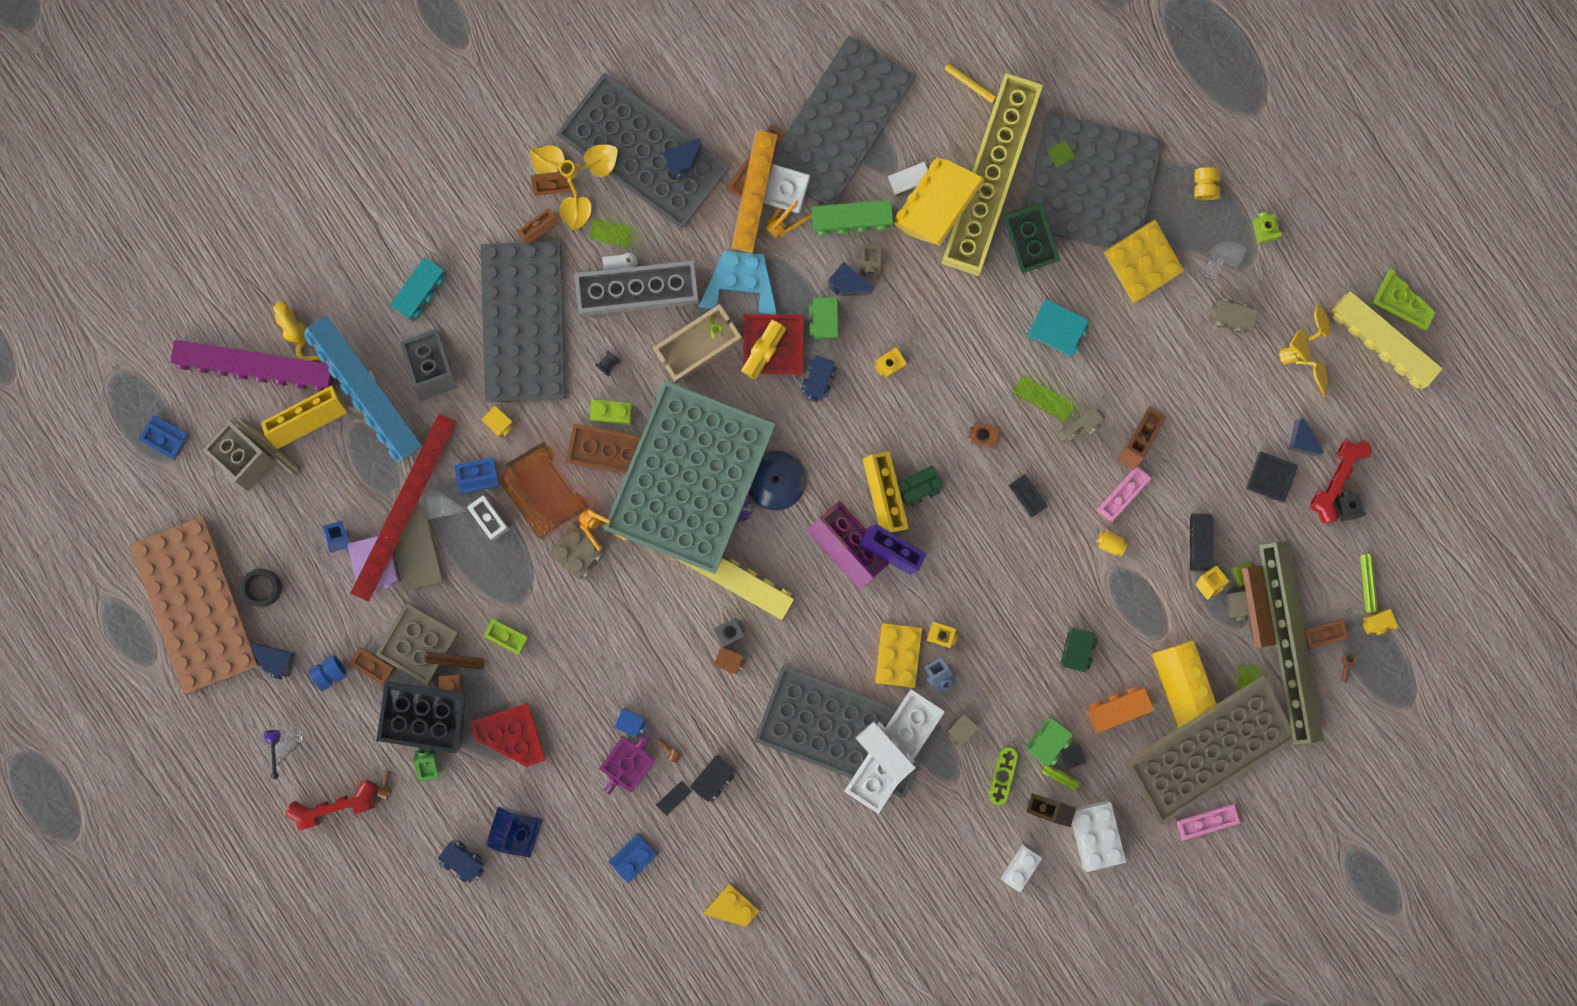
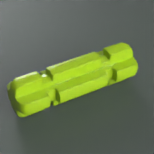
[1042,765,1080,791]

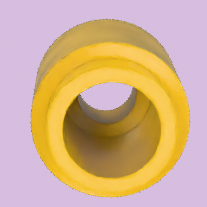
[1096,529,1128,556]

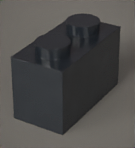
[690,755,735,802]

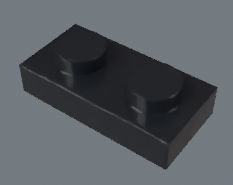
[1008,474,1048,518]

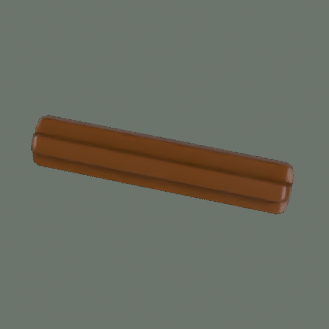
[424,651,484,669]

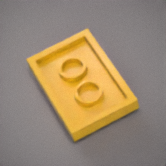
[875,623,922,688]

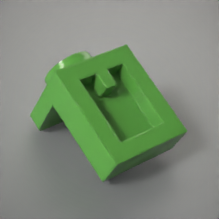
[414,748,439,782]

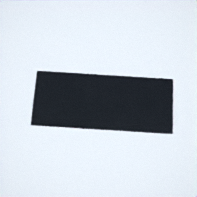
[656,781,691,816]

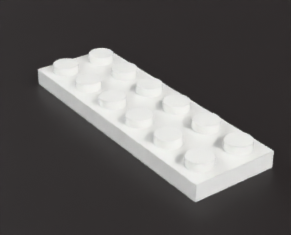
[844,689,945,814]

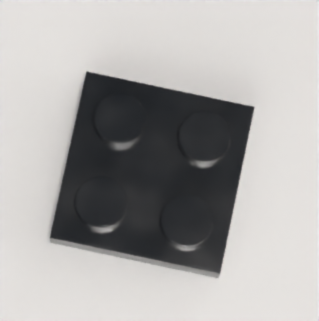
[1246,451,1298,503]

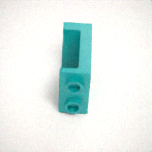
[1026,299,1089,358]

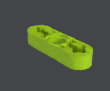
[989,747,1018,805]

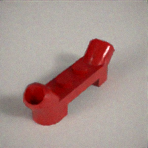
[1309,438,1372,524]
[285,780,378,831]

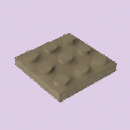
[375,603,459,685]

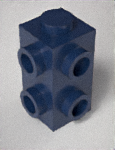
[801,355,837,403]
[438,840,485,883]

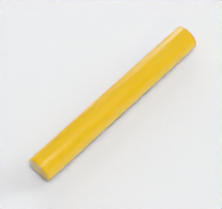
[944,63,996,103]

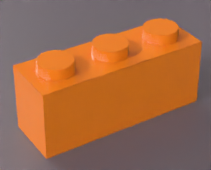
[1086,685,1154,733]

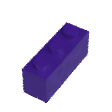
[859,524,926,575]

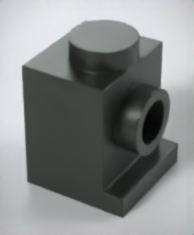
[1335,490,1366,522]

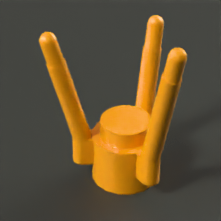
[765,201,812,238]
[579,509,627,551]

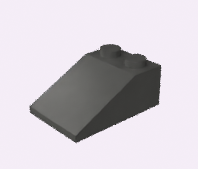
[400,329,458,401]

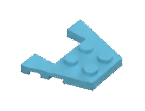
[699,251,777,315]

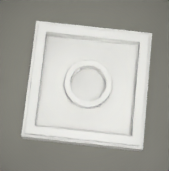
[763,164,811,214]

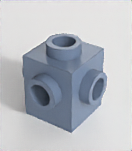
[924,657,957,694]

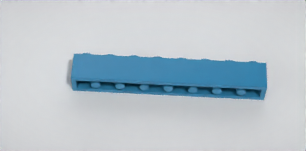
[304,315,422,463]

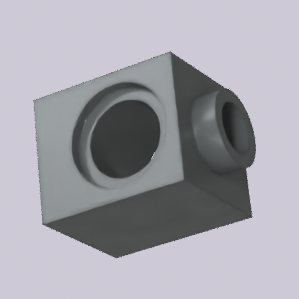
[713,618,746,647]

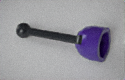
[264,730,281,779]

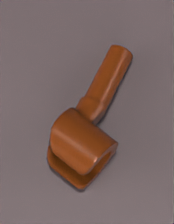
[1341,654,1356,682]
[657,739,681,763]
[377,770,391,800]

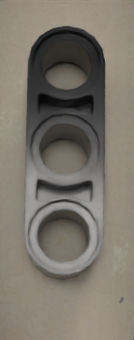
[1190,513,1213,571]

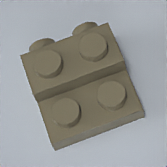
[1057,407,1105,442]
[548,523,604,579]

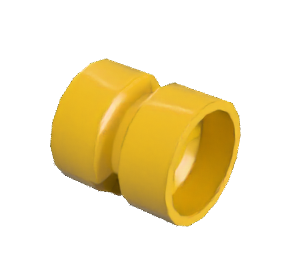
[1194,167,1221,201]

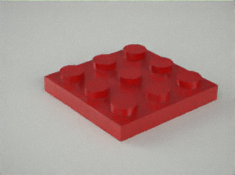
[743,314,803,375]

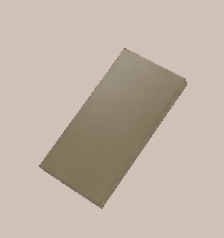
[384,504,444,592]

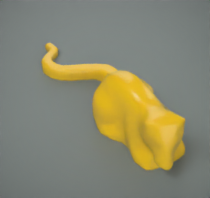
[273,300,326,364]

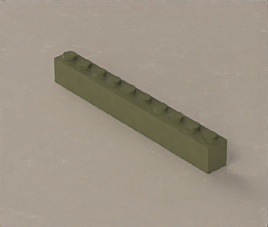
[1259,541,1324,745]

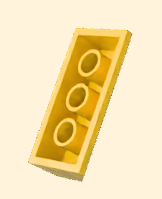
[1151,640,1216,728]

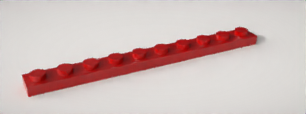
[350,413,457,602]

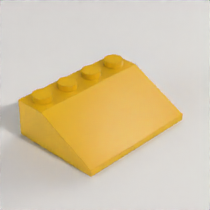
[893,157,985,246]

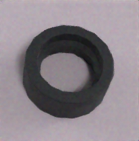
[240,569,282,607]

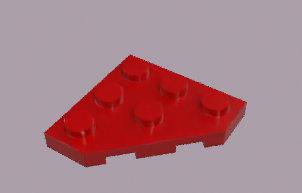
[470,703,546,767]

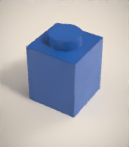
[322,521,348,553]
[614,708,647,737]

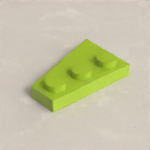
[1371,268,1435,331]

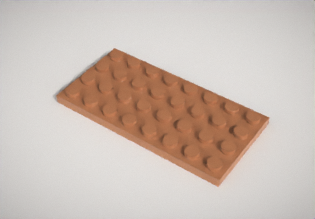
[130,516,260,695]

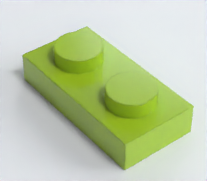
[483,619,529,655]

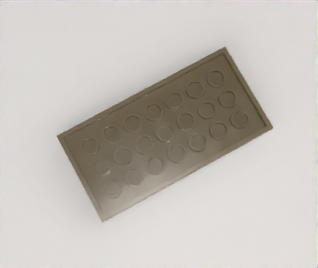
[1125,675,1293,825]

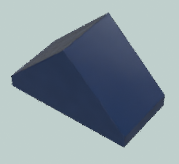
[1289,418,1324,456]

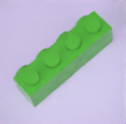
[811,200,893,236]

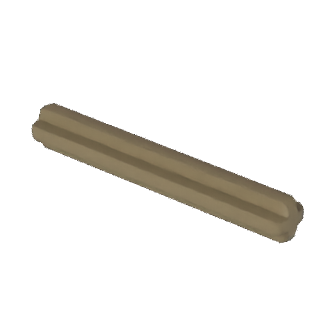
[236,419,301,476]

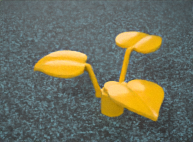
[530,145,618,230]
[1279,304,1331,397]

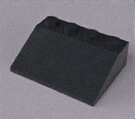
[376,681,466,753]

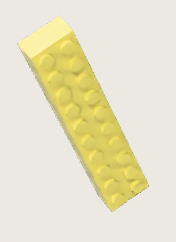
[941,73,1043,276]

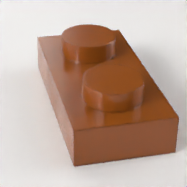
[531,172,573,196]
[517,208,559,245]
[1305,619,1349,649]
[349,647,395,685]

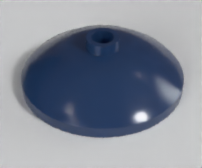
[749,451,806,511]

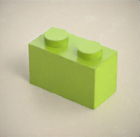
[590,400,633,425]

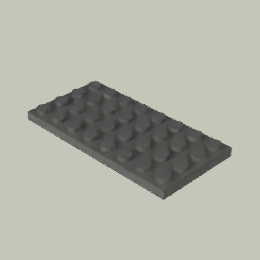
[770,35,915,205]
[556,72,730,230]
[481,241,565,402]
[754,665,927,798]

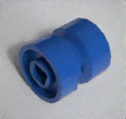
[309,655,347,692]

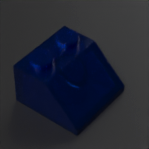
[486,806,543,858]

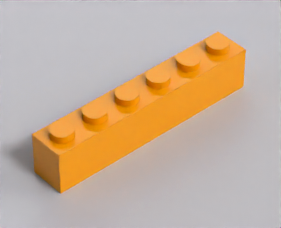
[731,130,777,253]

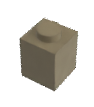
[1226,591,1250,621]
[946,713,979,745]

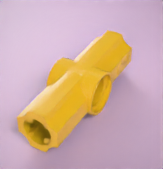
[741,320,787,380]

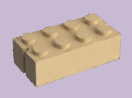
[653,304,742,384]

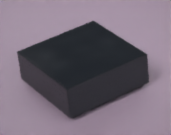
[1060,743,1086,769]

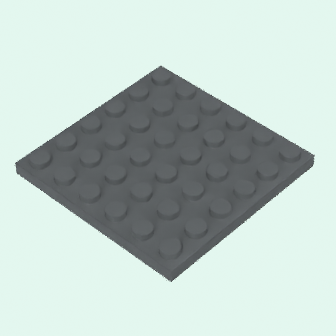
[1025,112,1163,248]

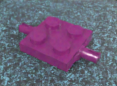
[599,734,655,795]

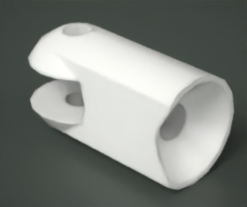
[602,253,638,270]

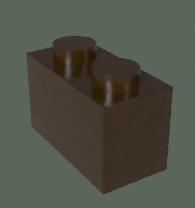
[1026,793,1076,827]

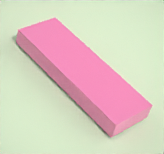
[1096,466,1152,523]
[1176,803,1241,841]

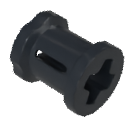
[595,350,621,377]

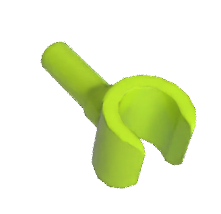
[709,317,723,339]

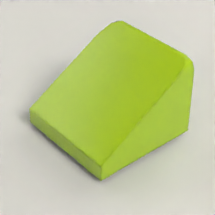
[1231,561,1252,587]

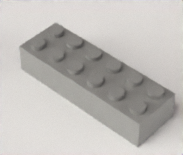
[574,261,699,316]

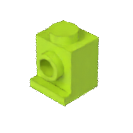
[1252,212,1282,244]

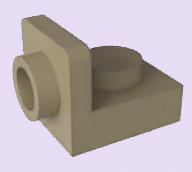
[860,245,881,277]

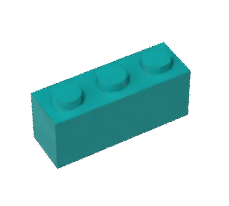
[390,257,447,322]

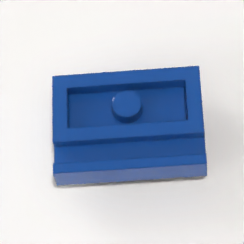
[138,415,189,460]
[454,457,500,494]
[608,833,658,883]

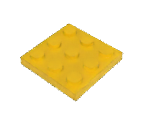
[1104,220,1184,303]

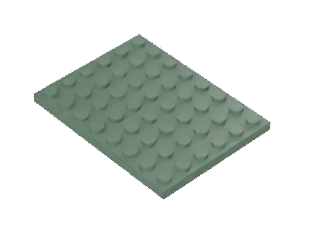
[604,381,776,574]

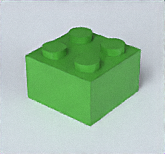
[1024,718,1073,767]

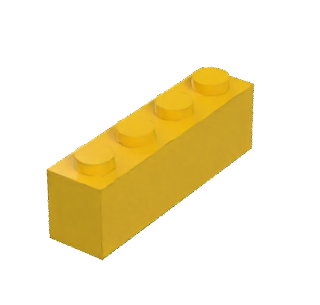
[261,386,347,450]
[862,451,909,534]

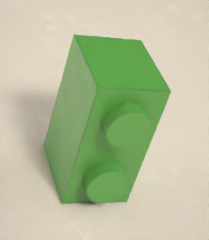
[809,297,838,340]

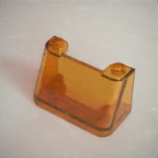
[498,442,589,540]

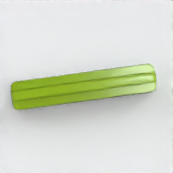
[1360,554,1378,613]

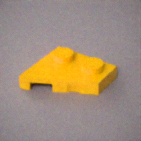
[704,883,760,926]

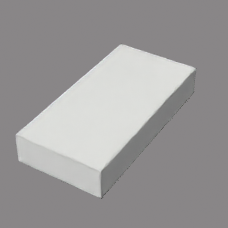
[888,162,928,196]

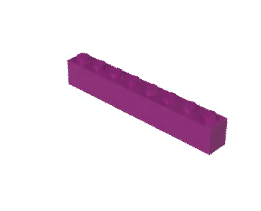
[170,339,334,392]

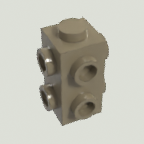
[1209,298,1258,334]

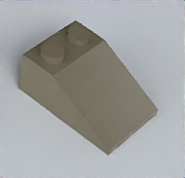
[202,421,275,491]

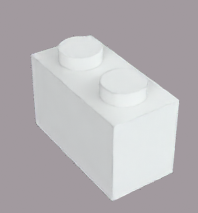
[467,495,510,541]
[1001,844,1042,892]

